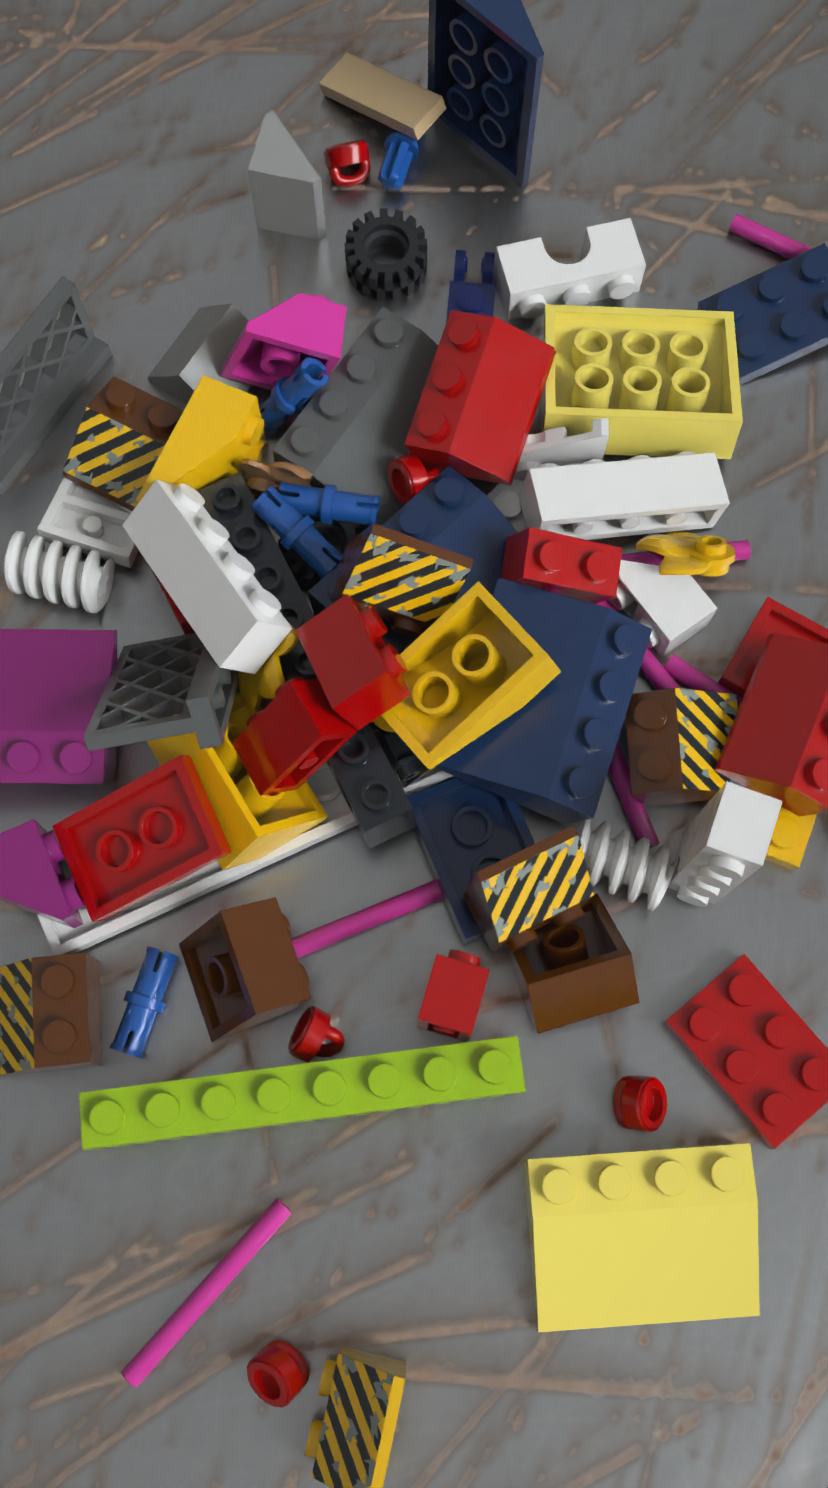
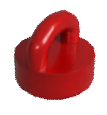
[323,139,371,187]
[388,454,441,505]
[288,1006,345,1063]
[612,1075,668,1132]
[247,1340,310,1408]

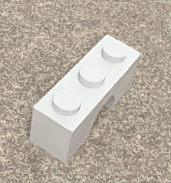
[494,218,646,320]

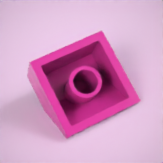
[220,292,347,401]

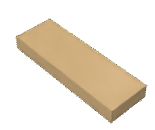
[319,53,447,141]

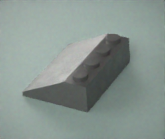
[272,307,438,530]

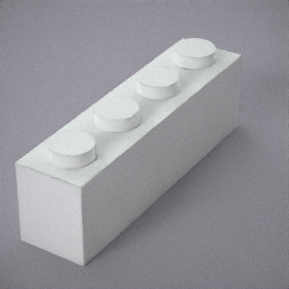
[519,451,730,540]
[122,479,292,674]
[668,781,783,907]

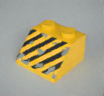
[304,1346,406,1488]

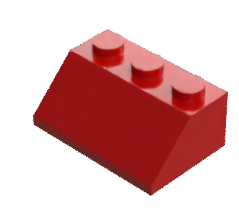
[404,310,556,486]
[714,633,828,817]

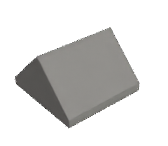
[248,110,326,241]
[148,303,255,404]

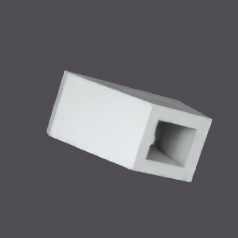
[609,560,717,657]

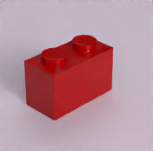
[501,527,623,604]
[295,594,412,730]
[232,677,358,796]
[417,949,490,1042]

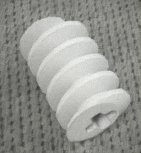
[3,530,115,613]
[576,819,679,912]

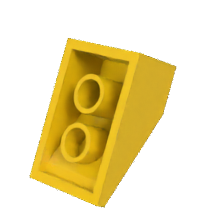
[136,375,269,504]
[381,581,561,770]

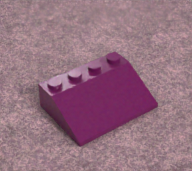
[0,629,117,784]

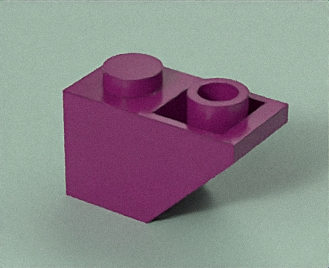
[0,819,85,928]

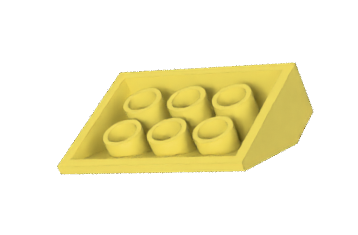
[540,304,743,460]
[523,1143,760,1333]

